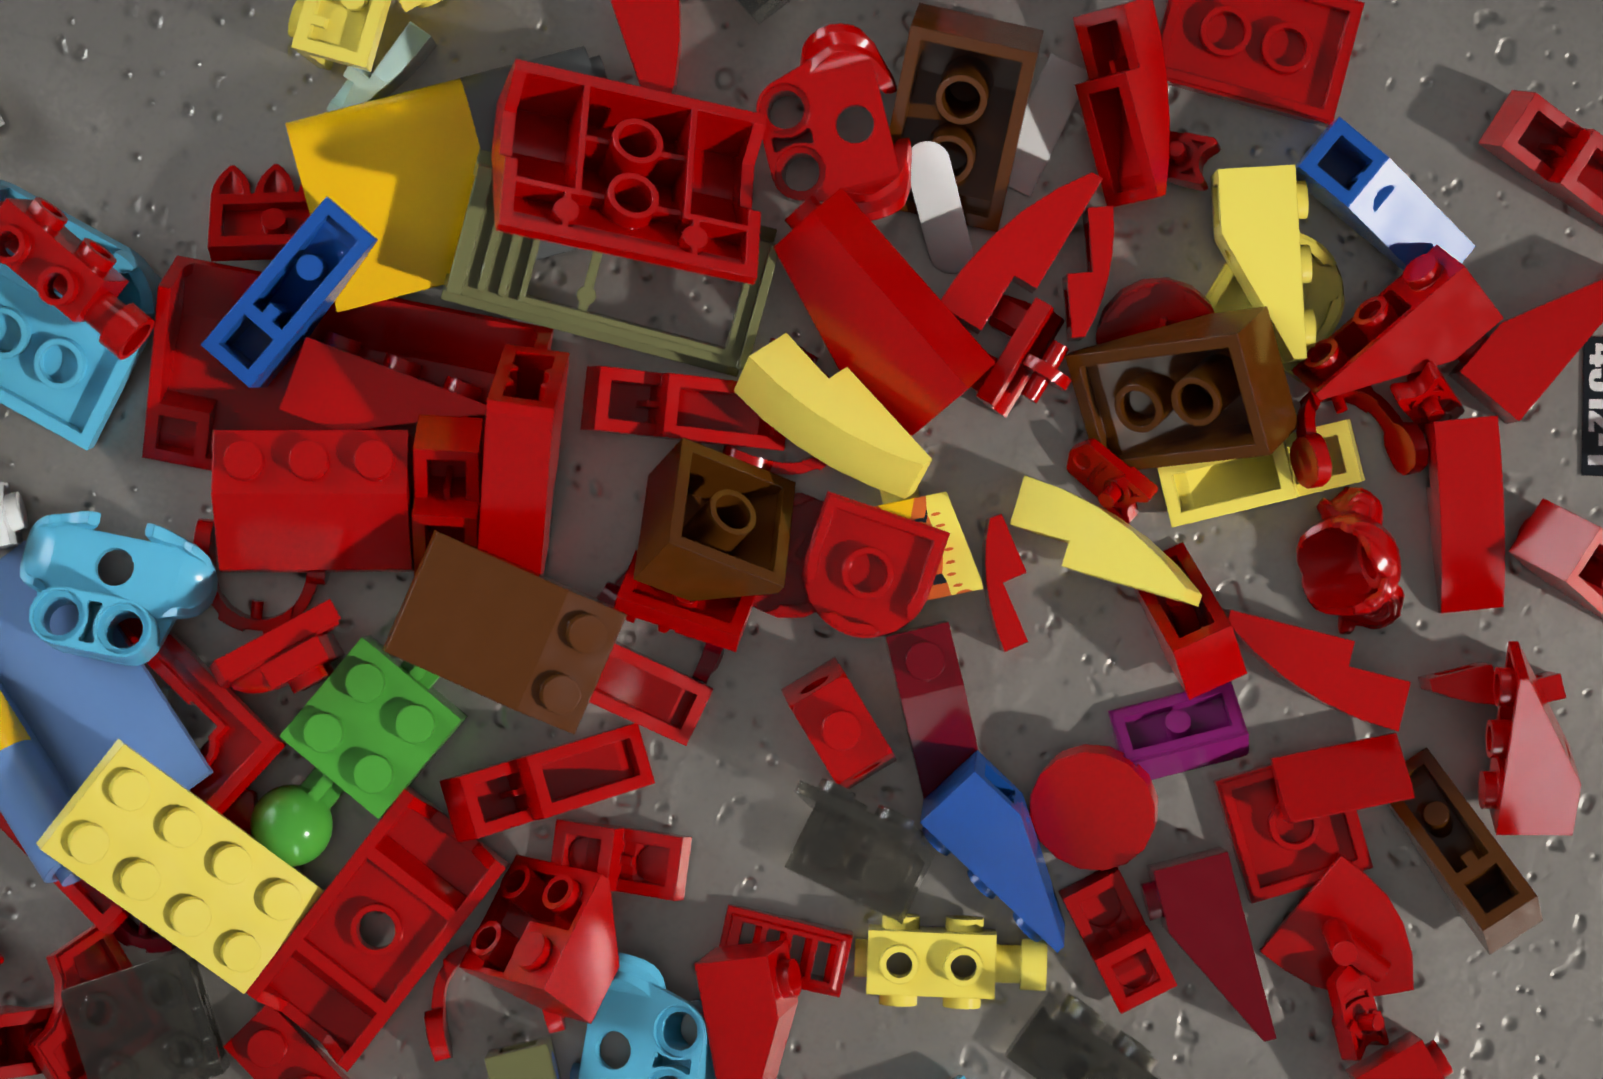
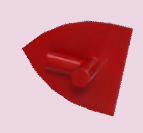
[1259,854,1414,996]

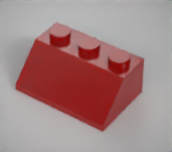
[211,430,415,572]

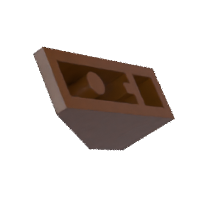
[1387,747,1543,955]

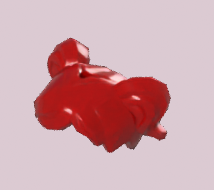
[1296,487,1405,635]

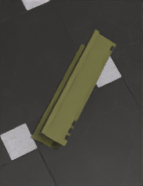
[440,149,778,377]

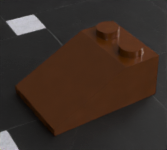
[889,3,1044,232]
[1065,306,1299,470]
[382,530,627,735]

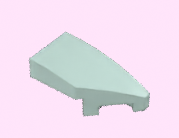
[327,21,437,112]

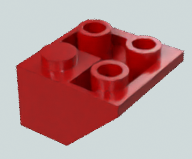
[459,854,620,1024]

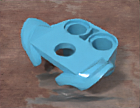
[20,511,218,666]
[570,952,716,1079]

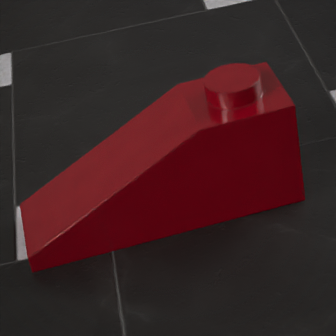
[884,620,978,800]
[1140,846,1277,1042]

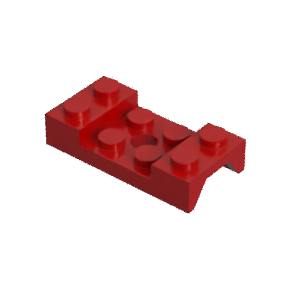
[246,786,510,1072]

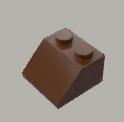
[633,438,796,601]

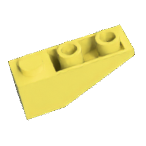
[1210,165,1316,363]

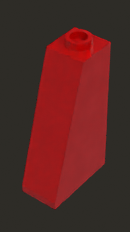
[773,187,996,437]
[478,344,570,575]

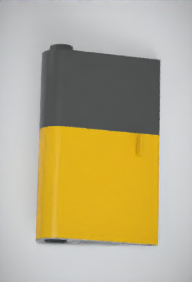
[285,46,607,313]

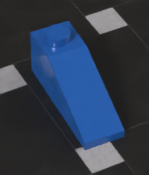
[201,196,378,388]

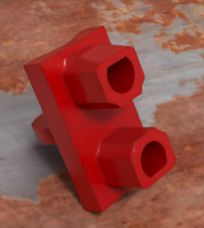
[971,294,1072,418]

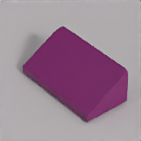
[1108,681,1249,780]

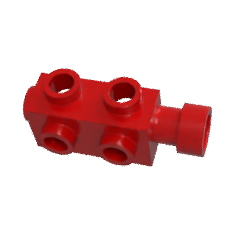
[0,197,155,360]

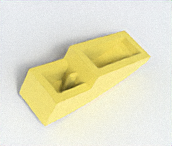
[734,333,932,499]
[1157,419,1365,528]
[1010,475,1202,607]

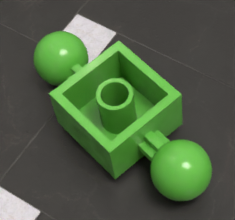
[250,635,468,866]

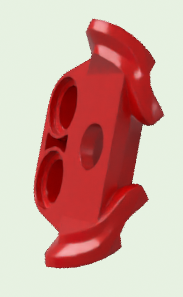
[756,23,912,221]

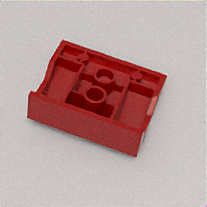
[491,58,767,285]

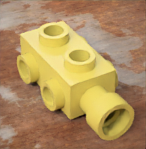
[854,913,1047,1009]

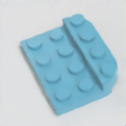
[0,180,162,451]

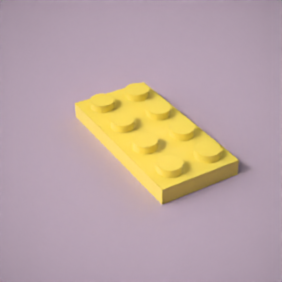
[36,738,324,994]

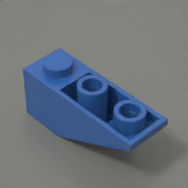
[1296,117,1476,271]
[920,750,1065,953]

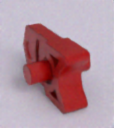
[1167,131,1221,191]
[1389,361,1465,434]
[1066,438,1158,524]
[1327,965,1389,1061]

